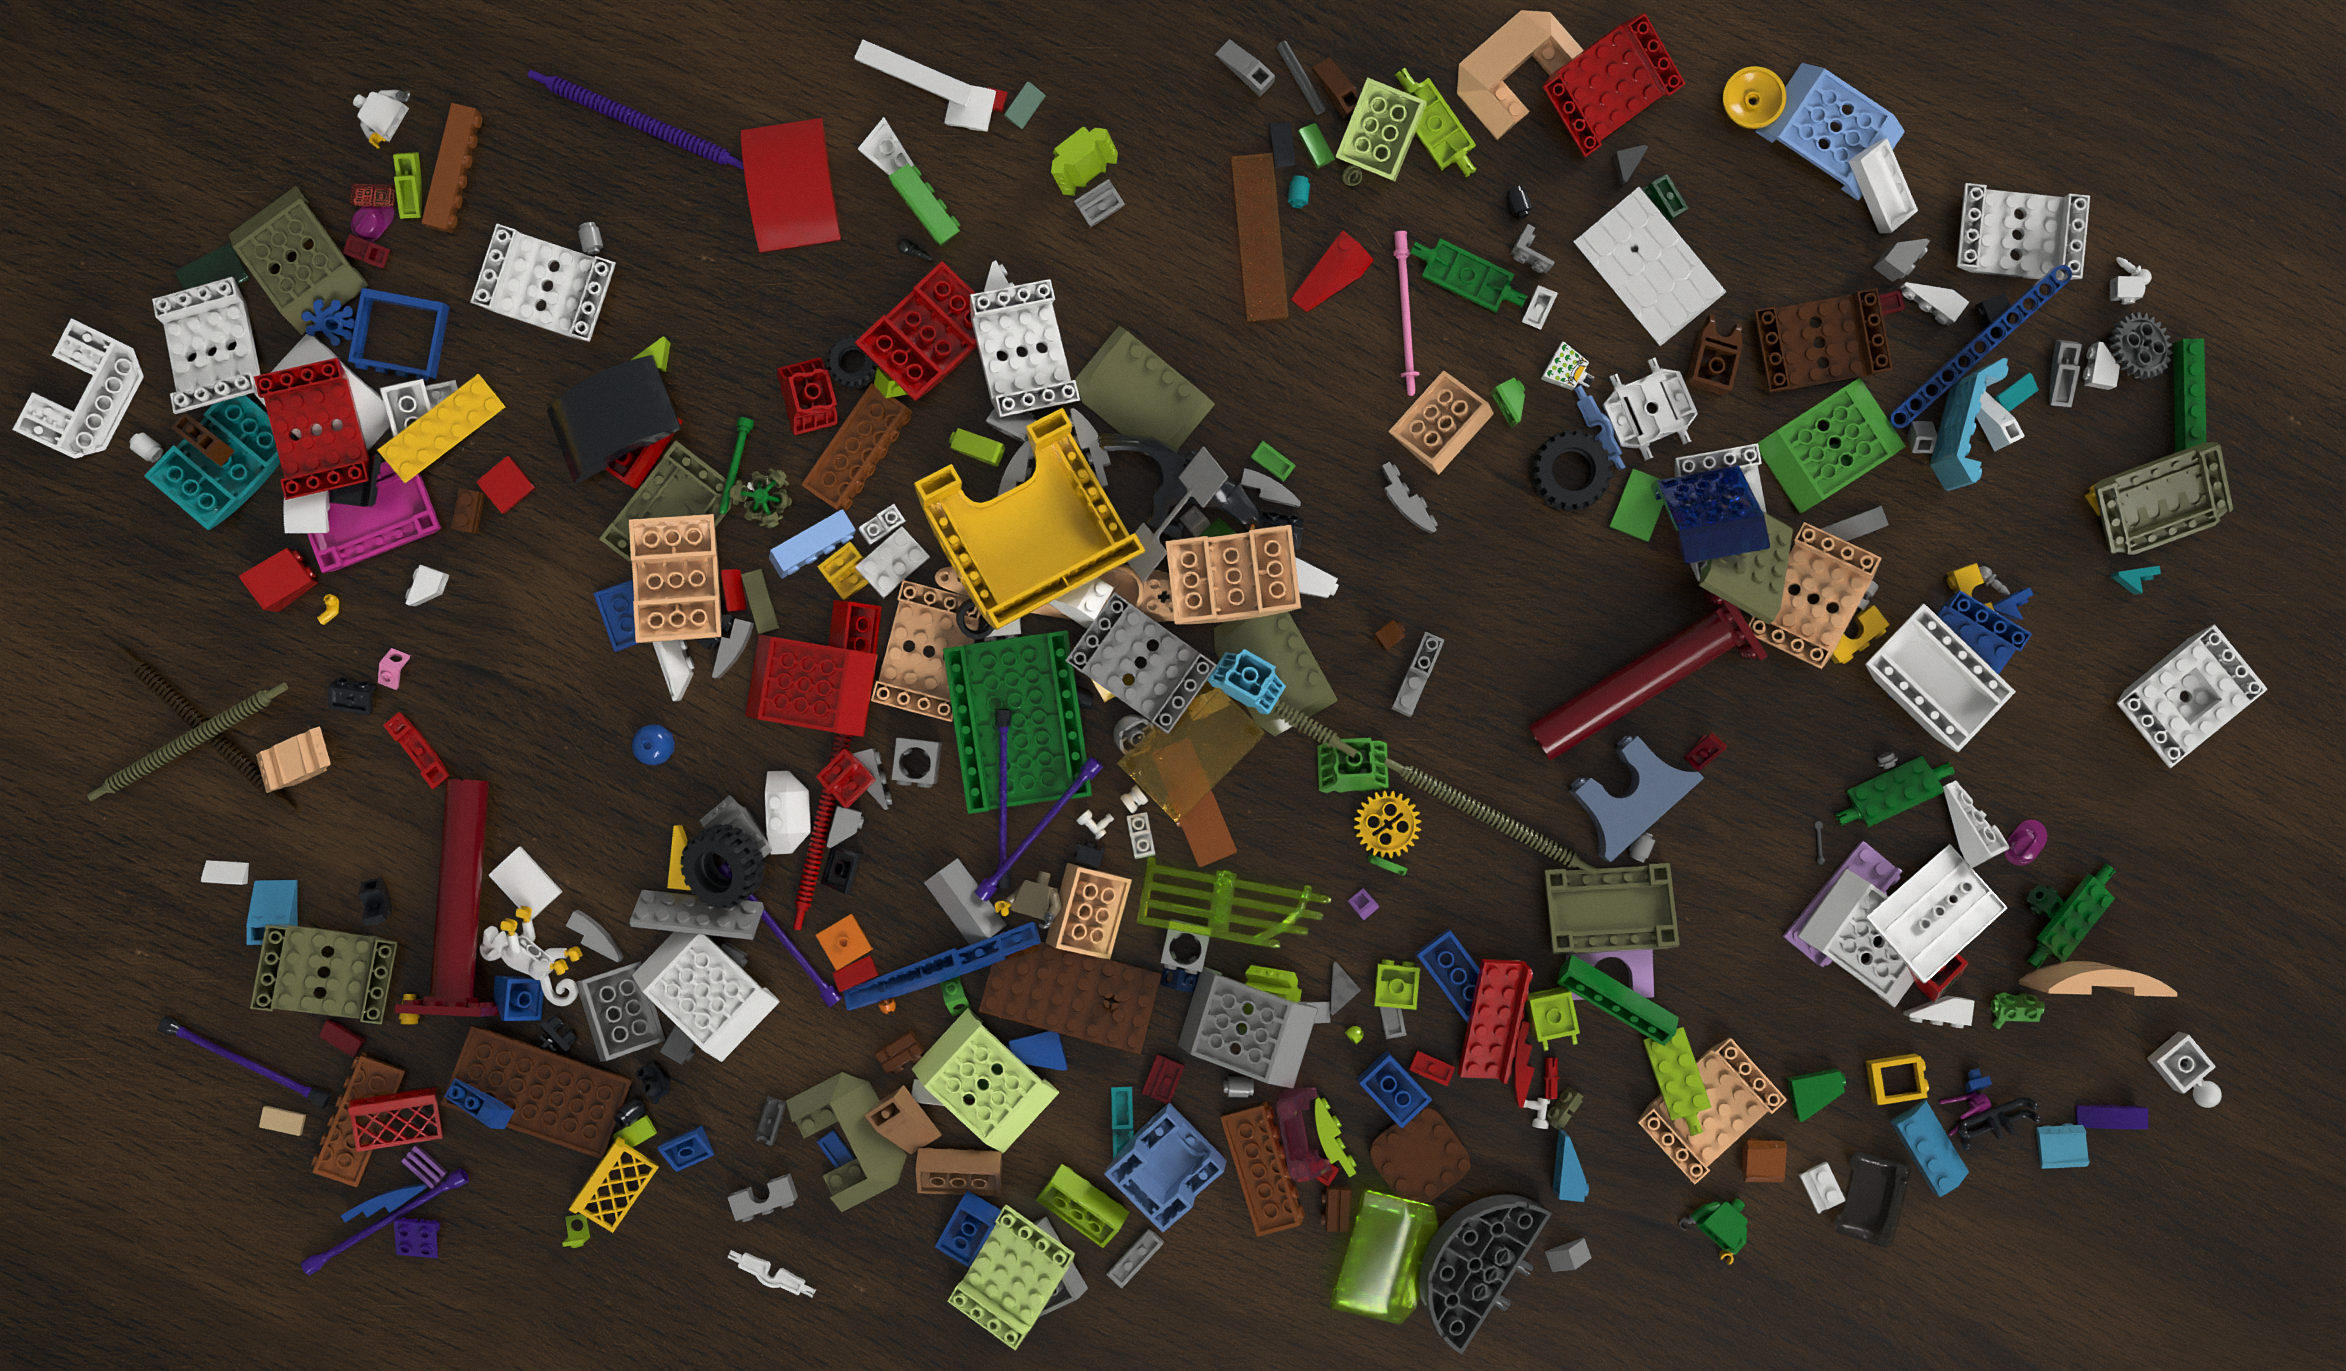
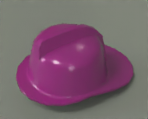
[351,197,395,242]
[2004,820,2047,866]

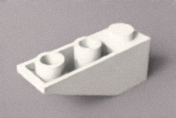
[1898,282,1969,325]
[1976,391,2025,452]
[1903,996,1974,1028]

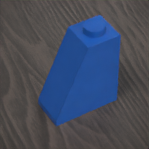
[1006,1030,1068,1071]

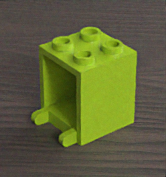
[1525,986,1580,1051]

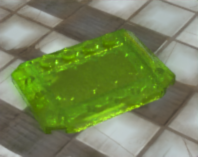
[1330,1190,1439,1325]

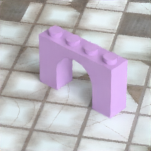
[1566,950,1654,1000]

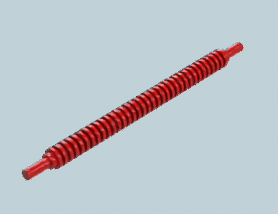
[793,733,852,930]

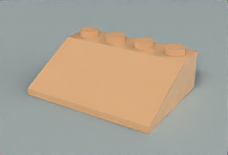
[1389,371,1494,475]
[1045,863,1132,960]

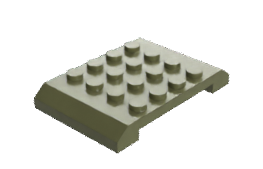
[1699,487,1793,624]
[1544,863,1680,955]

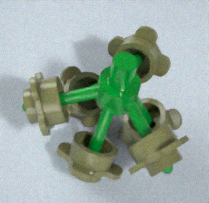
[730,468,792,528]

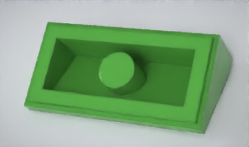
[1297,123,1335,169]

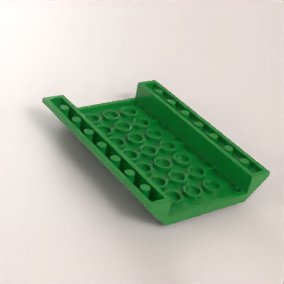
[943,630,1092,814]

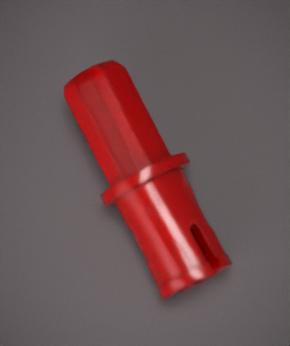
[1543,1057,1560,1100]

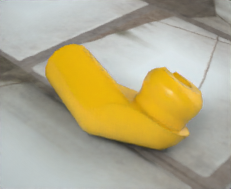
[317,594,339,625]

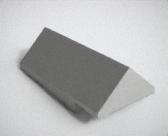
[924,858,1007,945]

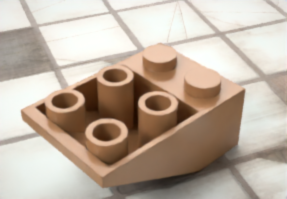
[864,1085,942,1154]

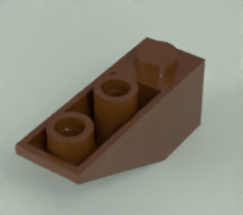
[1312,57,1360,120]

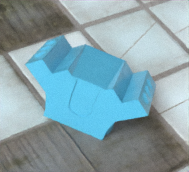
[1207,649,1286,715]

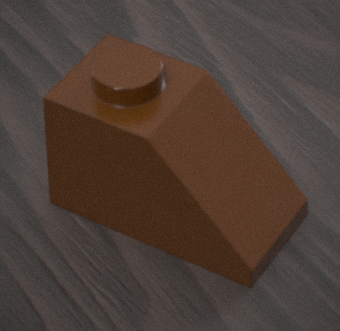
[1372,620,1405,652]

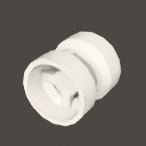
[1120,785,1149,813]

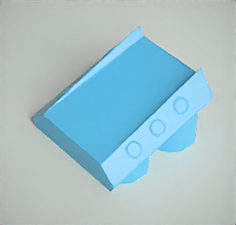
[2036,1123,2090,1169]

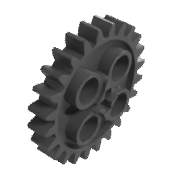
[2109,312,2173,380]

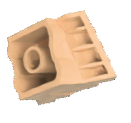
[256,726,331,793]

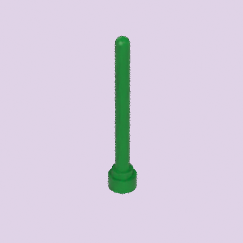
[719,417,754,515]

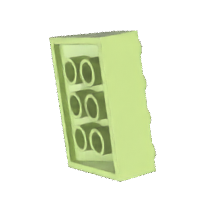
[1336,77,1427,181]

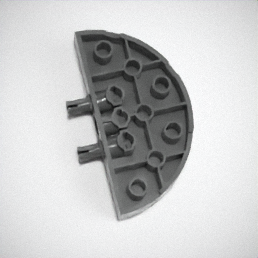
[1419,1195,1552,1355]

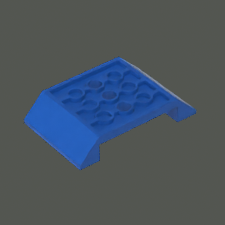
[1888,590,2032,698]

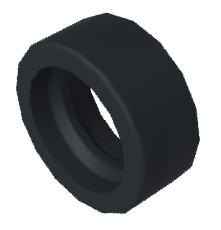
[956,599,994,639]

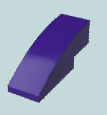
[2076,1105,2148,1129]

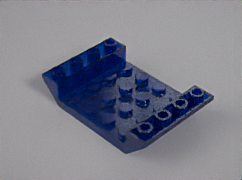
[1651,465,1770,564]

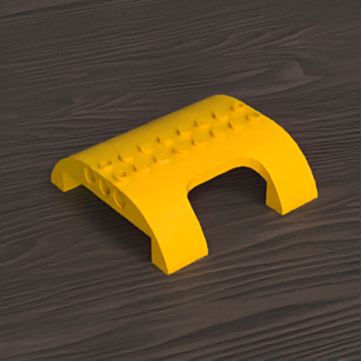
[914,408,1145,630]

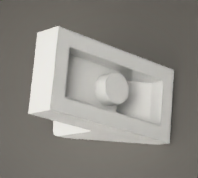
[1522,285,1557,329]

